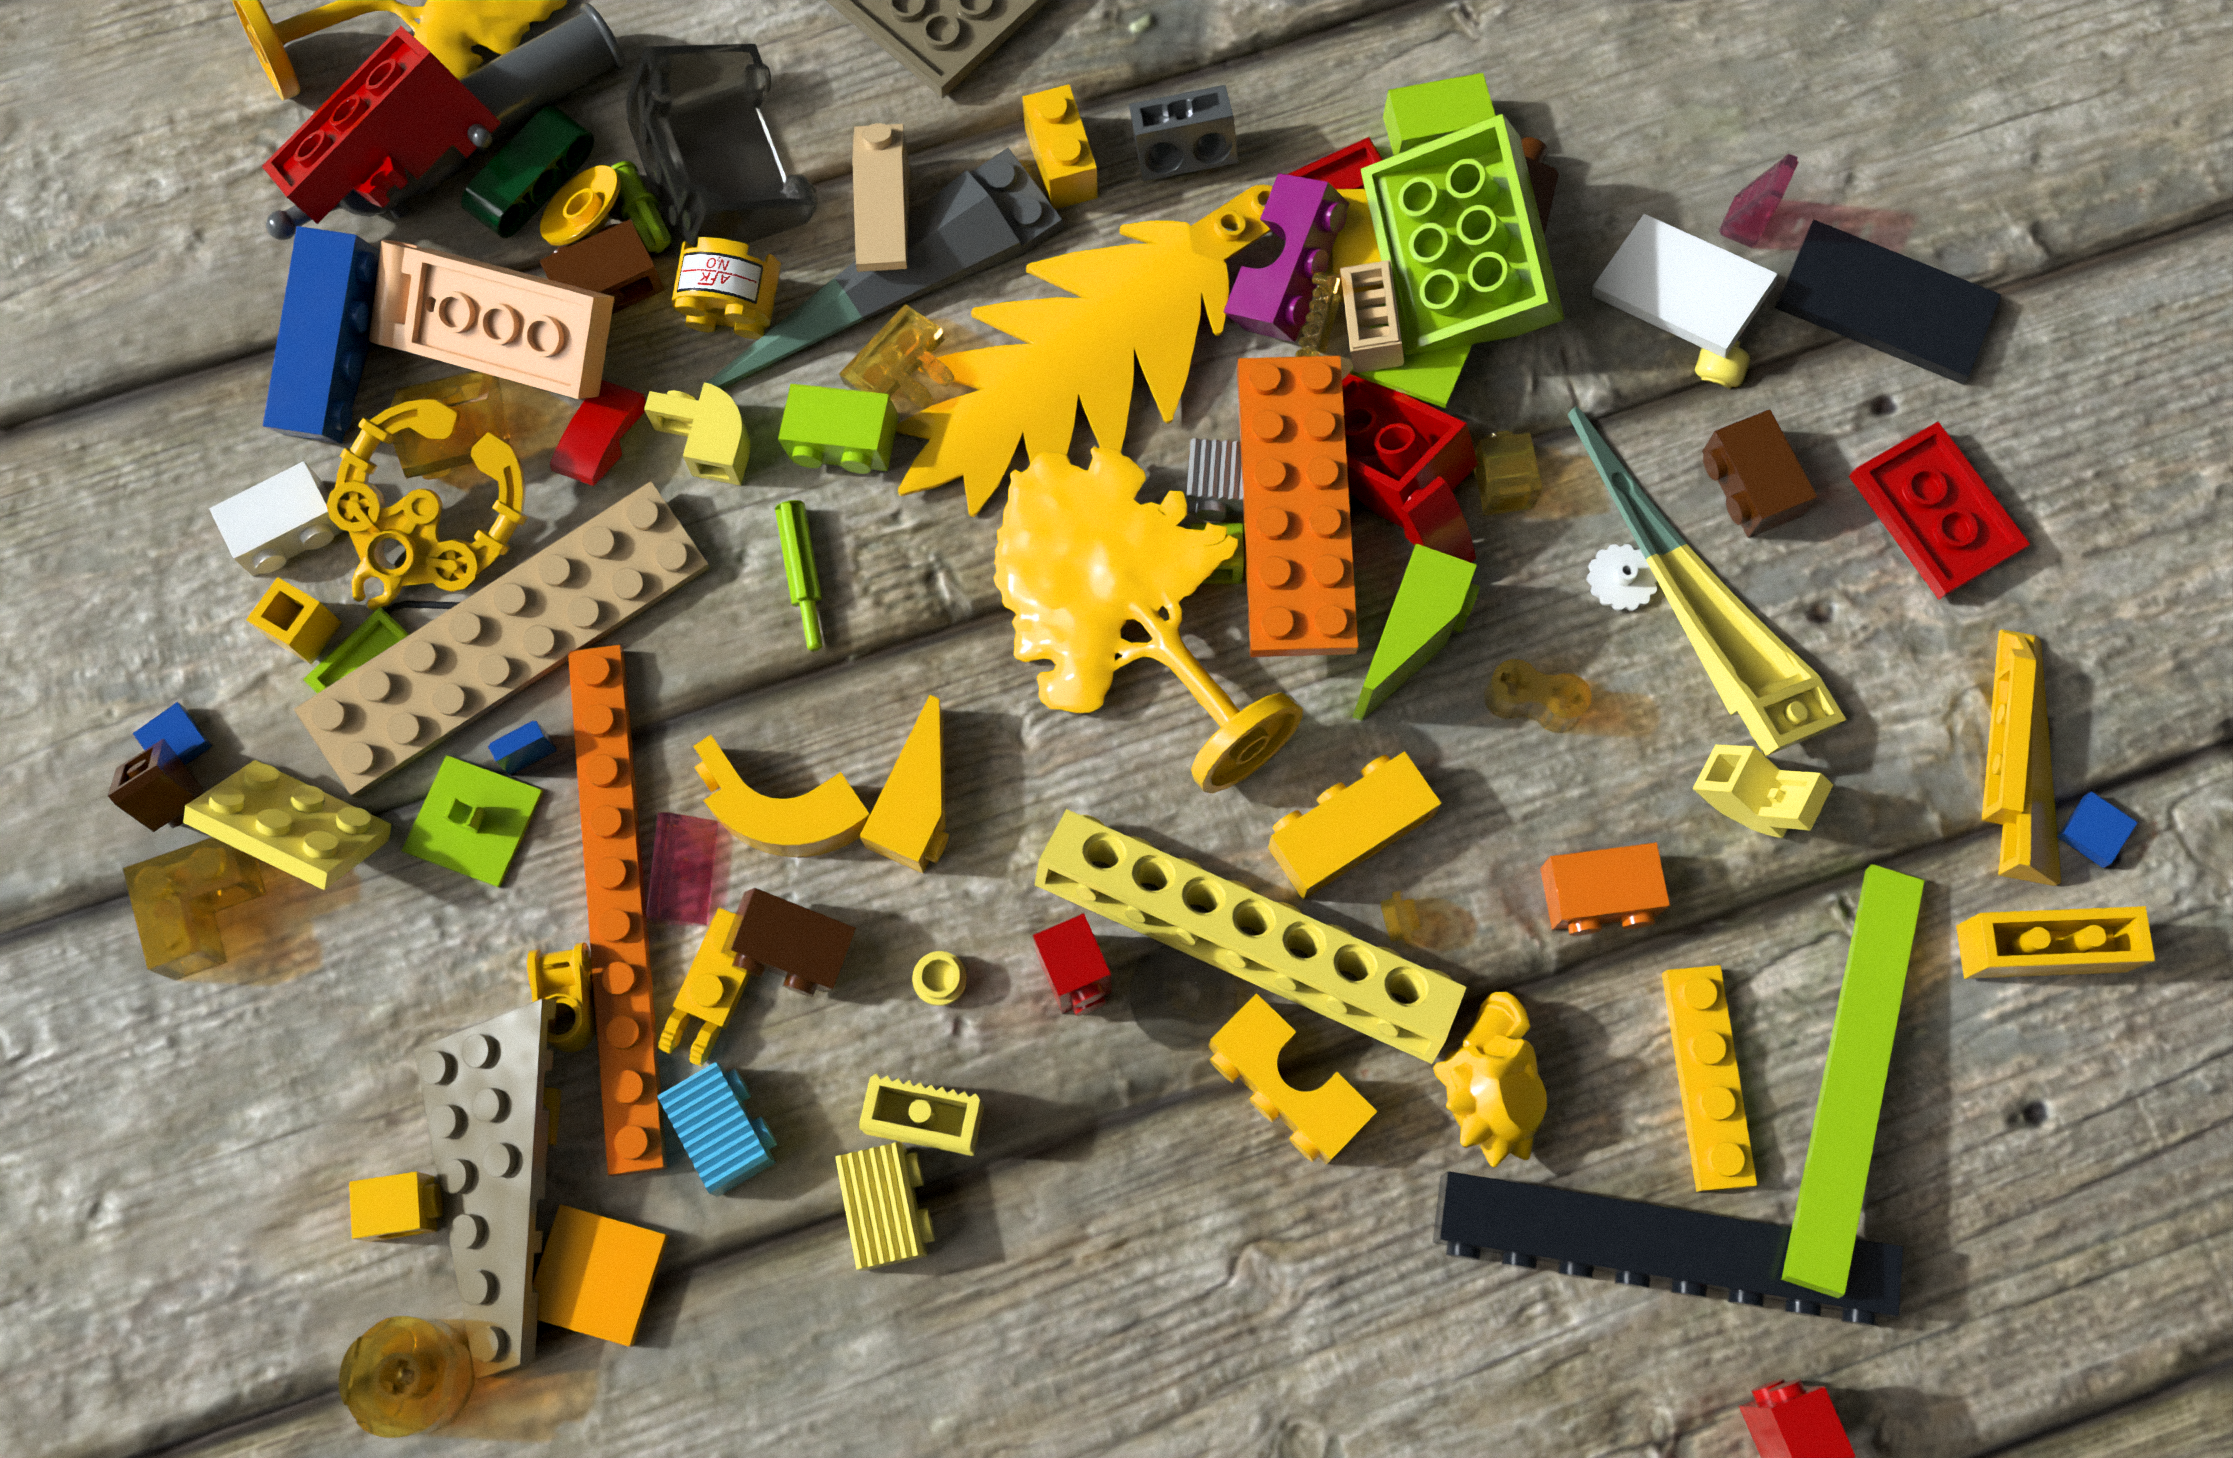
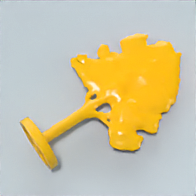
[232,0,567,101]
[993,446,1303,793]

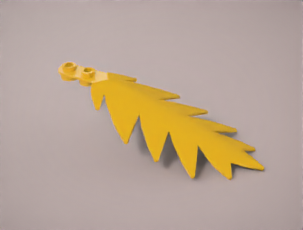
[896,185,1273,517]

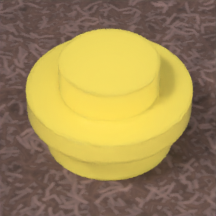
[912,951,967,1006]

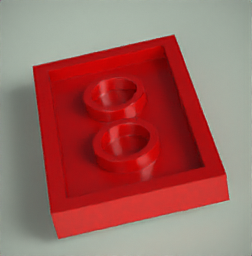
[1848,421,2030,600]

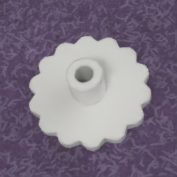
[1586,544,1657,612]

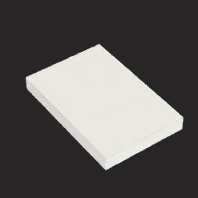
[1592,214,1778,358]

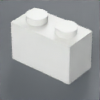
[209,461,345,577]

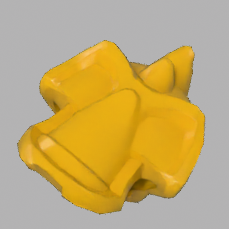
[1433,992,1547,1168]

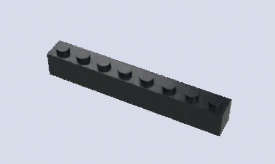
[1432,1171,1903,1327]

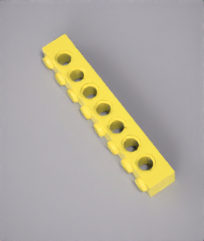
[1034,809,1466,1064]

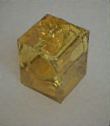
[1474,431,1543,516]

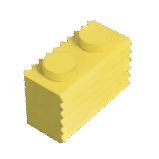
[859,1073,984,1156]
[835,1142,935,1271]

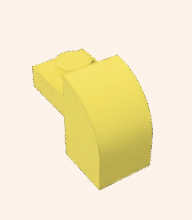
[644,382,750,486]
[1693,744,1833,838]

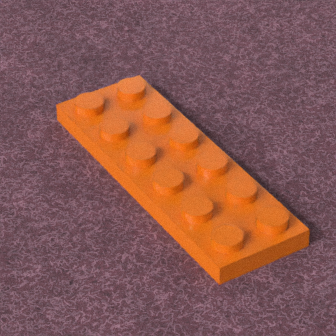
[1237,356,1358,657]

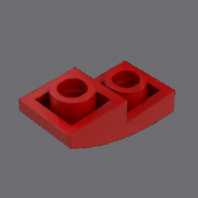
[549,380,646,486]
[1400,476,1476,563]

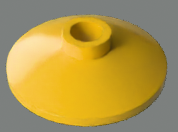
[540,165,621,246]

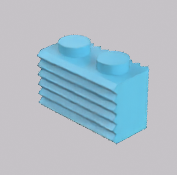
[657,1062,777,1197]

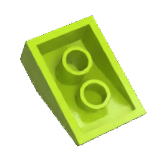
[1353,543,1480,721]

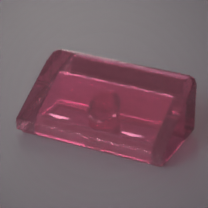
[647,812,718,926]

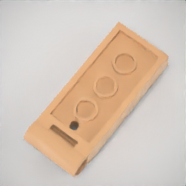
[368,240,614,399]

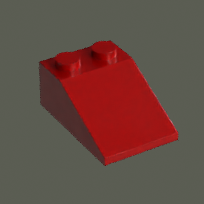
[1342,373,1478,528]

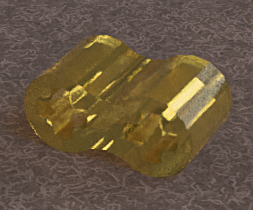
[1484,659,1591,733]

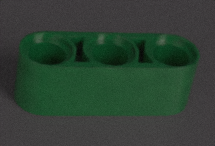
[461,105,595,238]

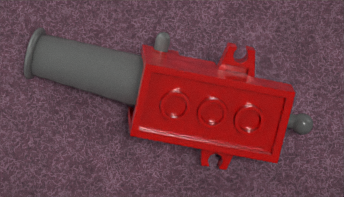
[262,3,625,240]

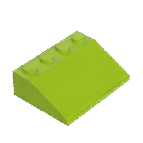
[1361,114,1565,356]

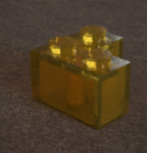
[123,837,267,981]

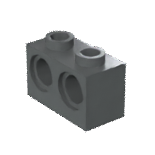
[1129,85,1239,181]

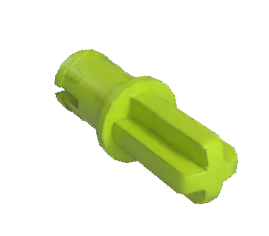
[612,161,672,254]

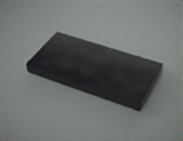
[1774,219,2001,384]

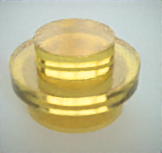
[1380,890,1422,944]

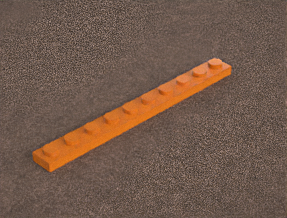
[568,644,668,1177]

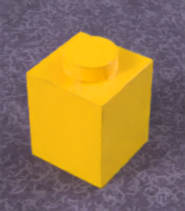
[246,577,342,665]

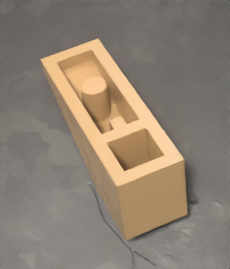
[852,123,910,272]

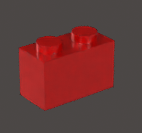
[1032,913,1112,1016]
[1739,1379,1856,1458]

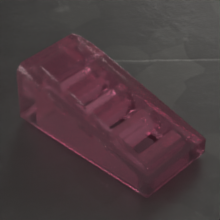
[1719,154,1799,248]

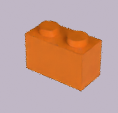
[1540,842,1670,936]

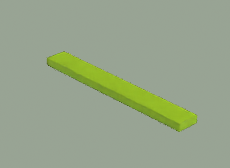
[1781,864,1925,1298]

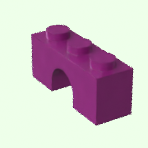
[1223,173,1349,342]

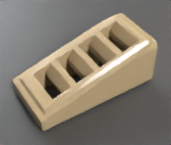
[1340,260,1404,373]

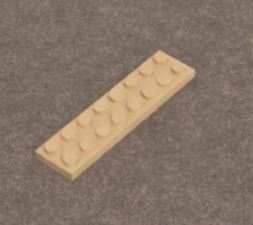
[293,481,710,798]

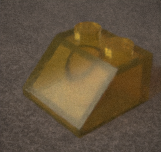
[390,371,510,480]

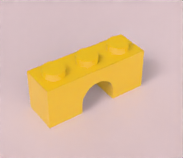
[1208,993,1378,1165]

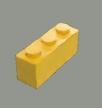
[1268,751,1442,900]
[1956,906,2155,979]

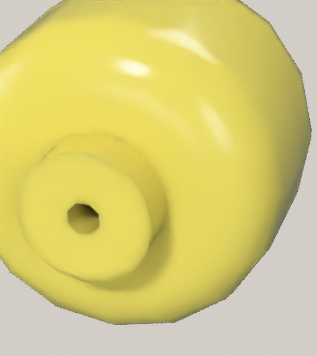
[1695,340,1750,389]

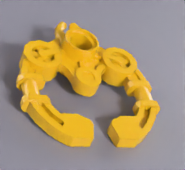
[326,399,529,611]

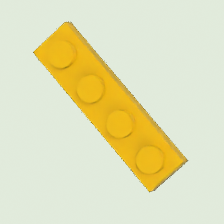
[1662,965,1757,1192]

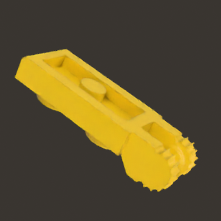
[658,907,751,1067]

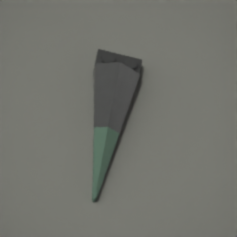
[701,147,1065,391]

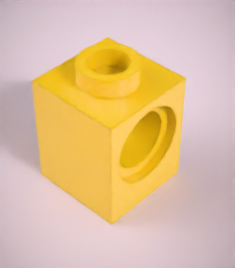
[349,1171,443,1242]

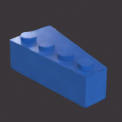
[263,226,380,444]

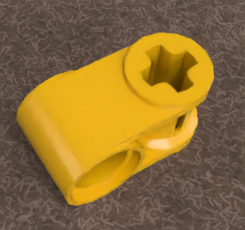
[527,942,596,1052]

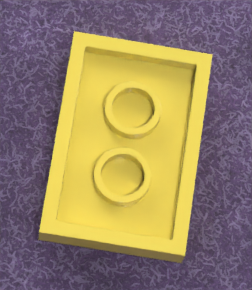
[183,760,392,890]

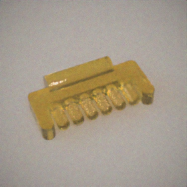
[1295,271,1342,357]

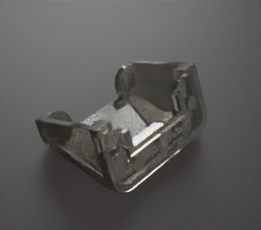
[626,44,818,259]

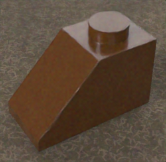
[108,738,203,832]

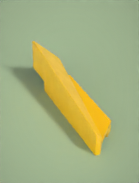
[1982,629,2061,886]

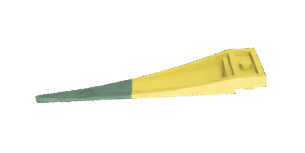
[1568,406,1846,757]

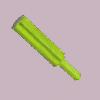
[775,500,823,652]

